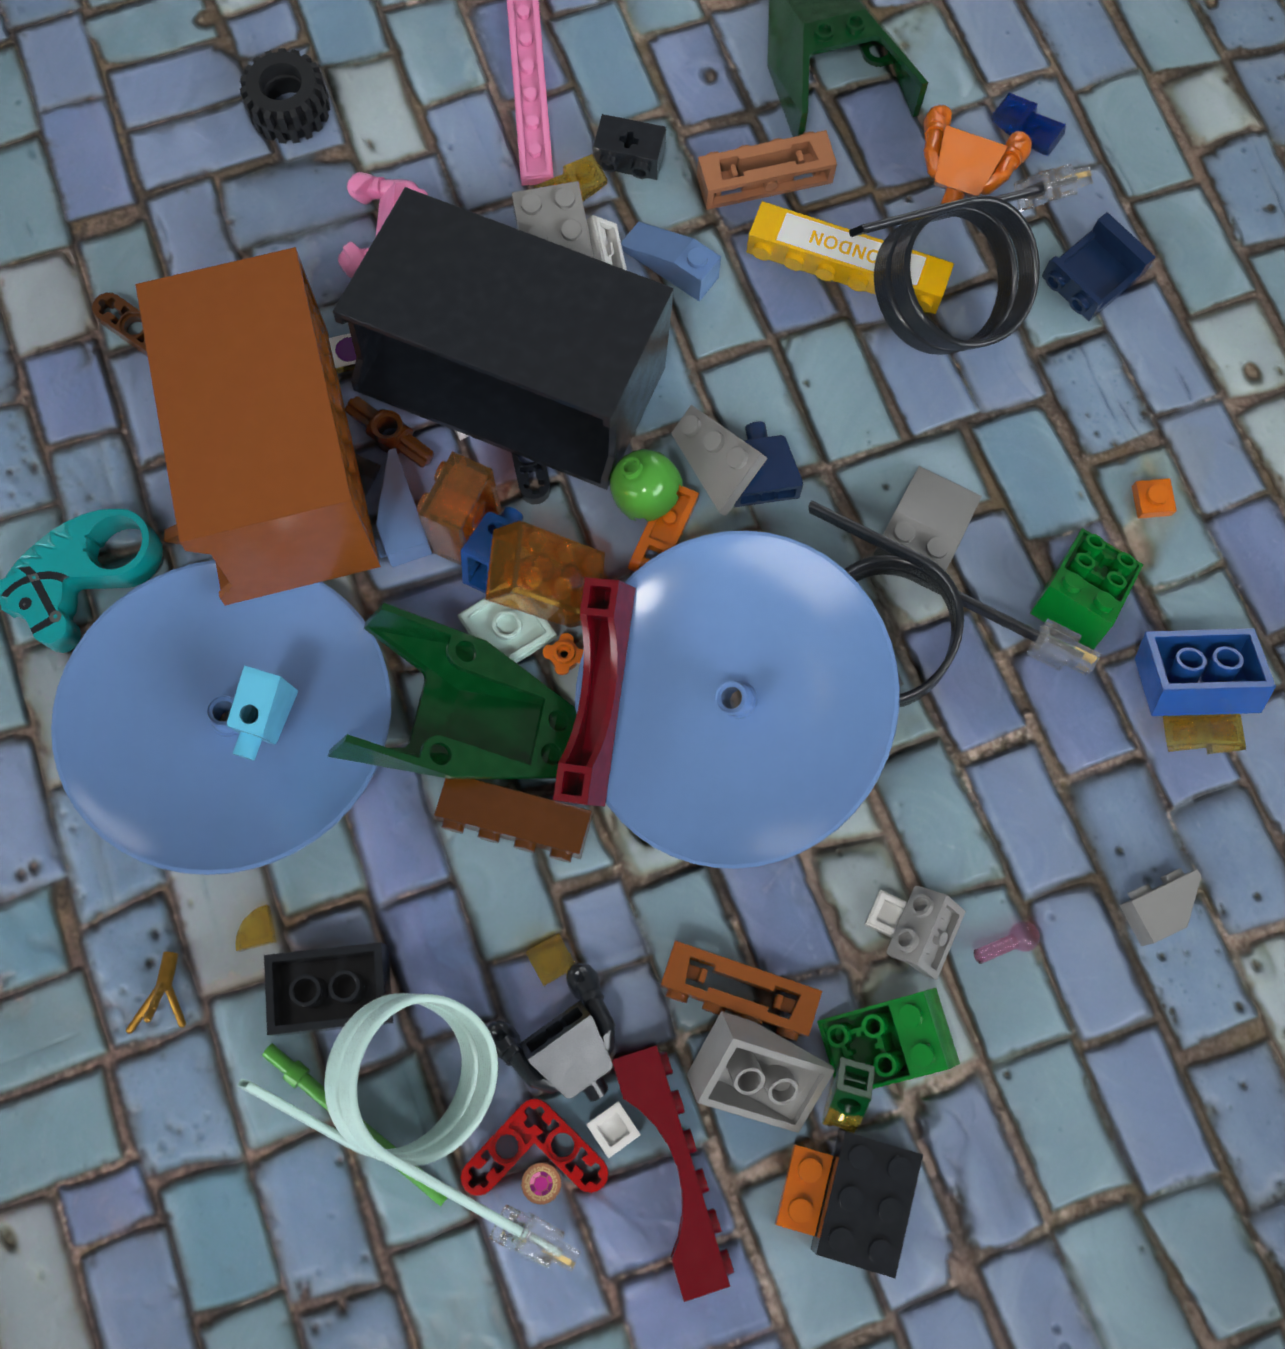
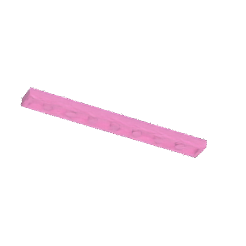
[507,0,554,186]

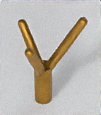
[126,951,186,1034]

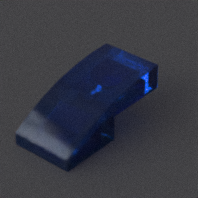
[992,93,1066,156]

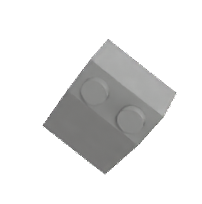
[873,466,982,572]
[687,1011,835,1133]

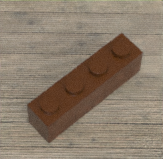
[434,778,593,863]

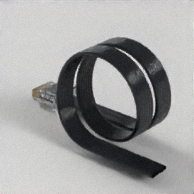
[849,164,1093,355]
[808,500,1102,708]

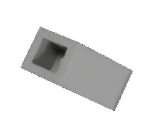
[1119,868,1201,946]

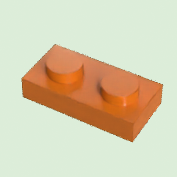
[775,1144,833,1236]

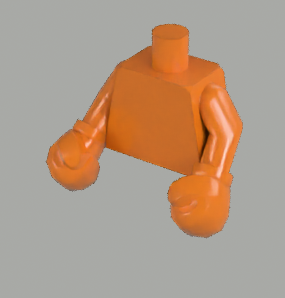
[923,105,1032,204]

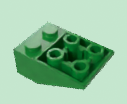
[1030,528,1143,651]
[817,988,960,1089]

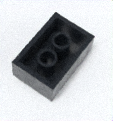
[264,942,393,1036]
[810,1130,923,1278]

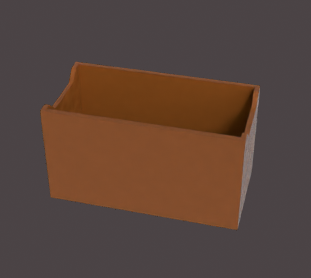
[135,247,381,606]

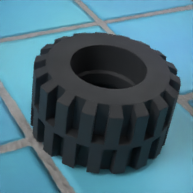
[240,48,330,144]

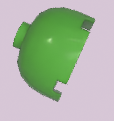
[610,449,682,521]

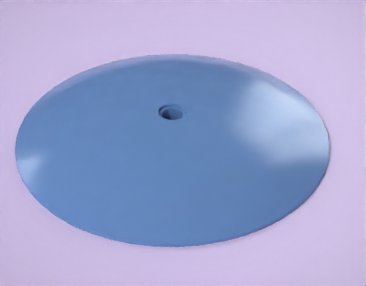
[575,531,900,869]
[51,560,391,875]

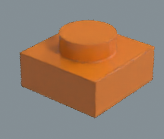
[1132,478,1177,519]

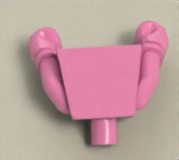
[338,172,428,279]

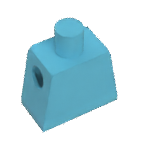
[227,665,298,761]

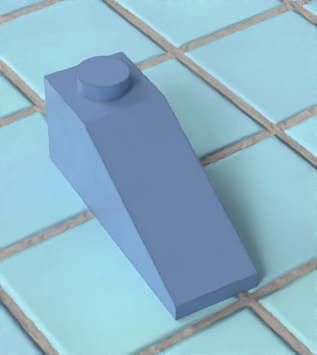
[621,222,721,302]
[374,448,432,568]

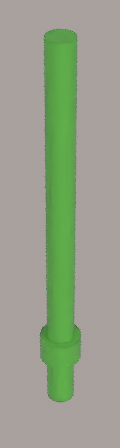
[262,1043,447,1207]

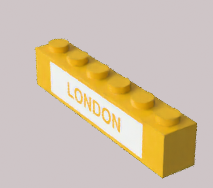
[746,201,954,314]

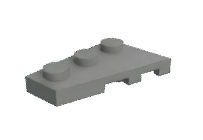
[671,405,767,517]

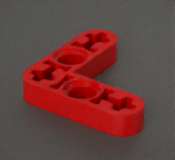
[461,1098,609,1196]

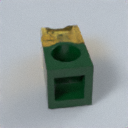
[822,1057,875,1133]

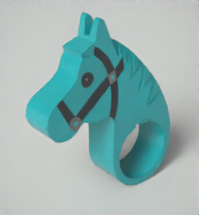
[0,509,163,653]

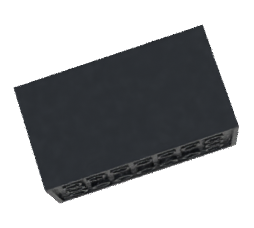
[333,187,674,490]

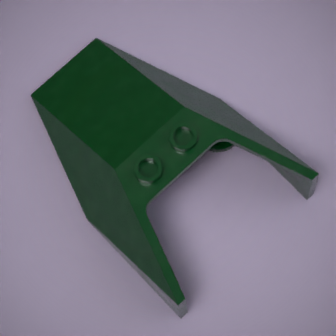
[767,0,928,137]
[328,603,577,779]

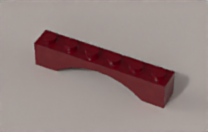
[553,577,636,807]
[612,1045,734,1302]

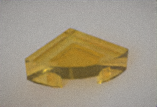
[236,904,277,952]

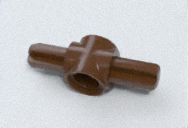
[345,396,434,467]

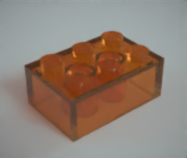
[417,451,502,565]
[485,520,605,628]

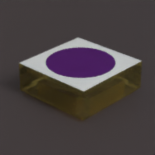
[329,333,356,374]

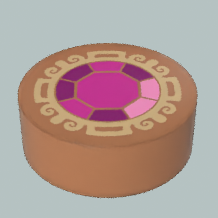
[521,1162,562,1205]

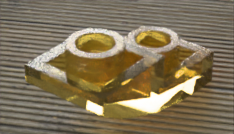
[534,154,608,201]
[1163,714,1246,754]

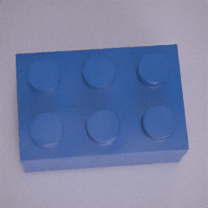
[1134,628,1276,716]

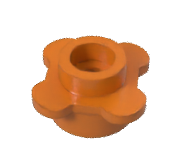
[543,633,584,675]

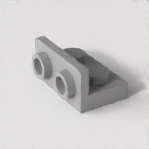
[886,886,966,980]

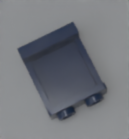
[1041,212,1155,321]

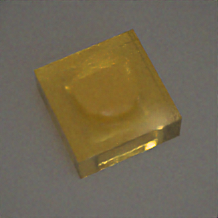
[526,933,575,987]

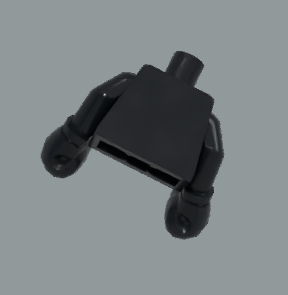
[487,963,615,1101]

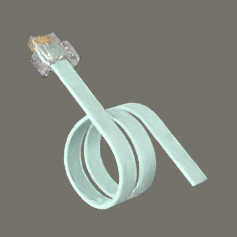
[237,993,581,1272]

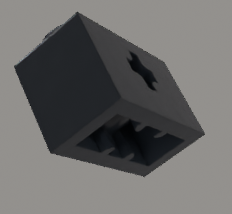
[593,114,666,180]

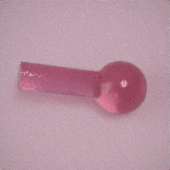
[973,921,1040,964]

